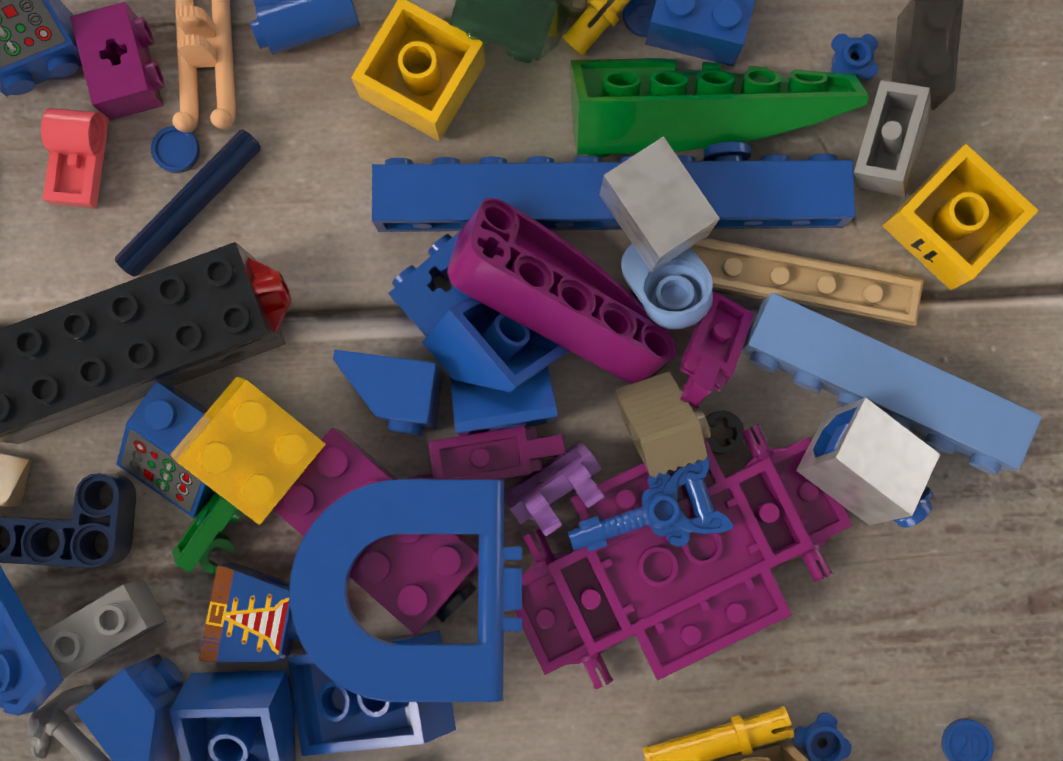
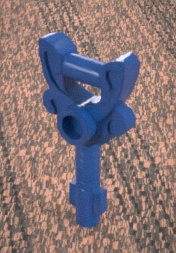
[568,455,733,552]

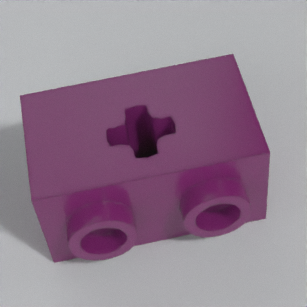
[70,2,165,121]

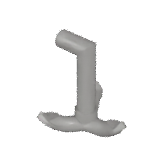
[26,685,111,761]

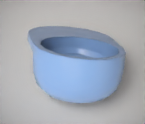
[621,244,713,330]

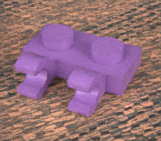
[504,441,604,536]

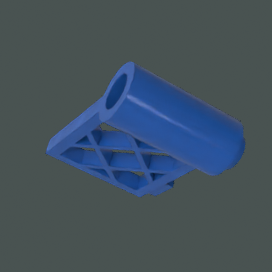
[250,0,360,55]

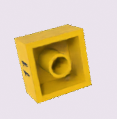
[351,0,486,142]
[882,144,1039,290]
[170,377,325,525]

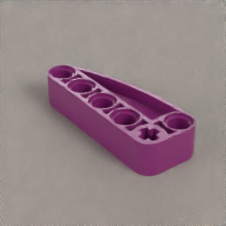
[447,198,677,384]

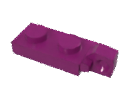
[680,291,754,409]
[428,426,566,480]

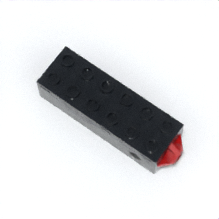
[0,242,292,444]

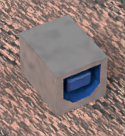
[599,136,720,272]
[796,397,940,525]

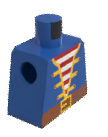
[199,562,300,662]

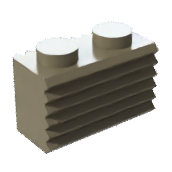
[615,371,711,478]

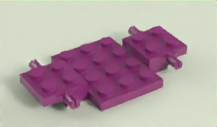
[514,424,853,689]

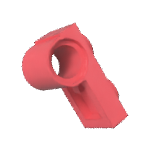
[41,108,109,209]

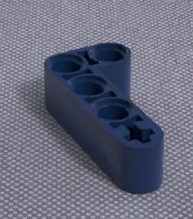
[0,473,136,568]

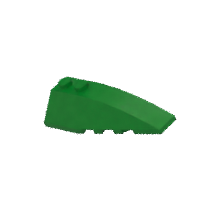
[570,58,869,158]

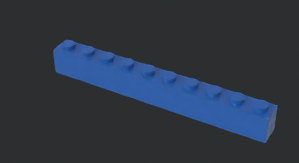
[372,154,855,232]

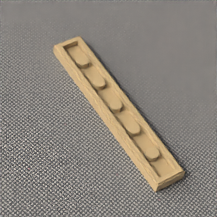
[691,238,924,328]

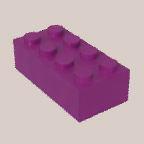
[273,428,479,636]

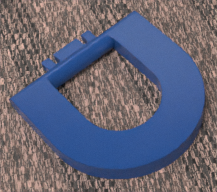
[289,479,522,702]

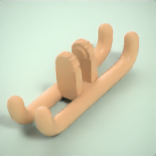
[172,0,236,133]

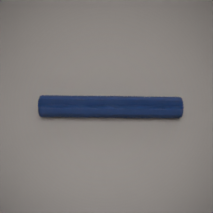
[115,129,261,277]

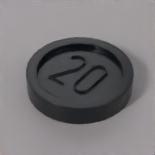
[435,581,477,623]

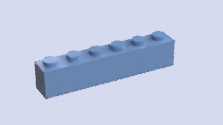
[741,292,1042,475]

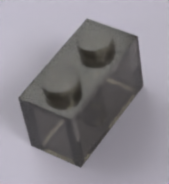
[891,0,964,110]

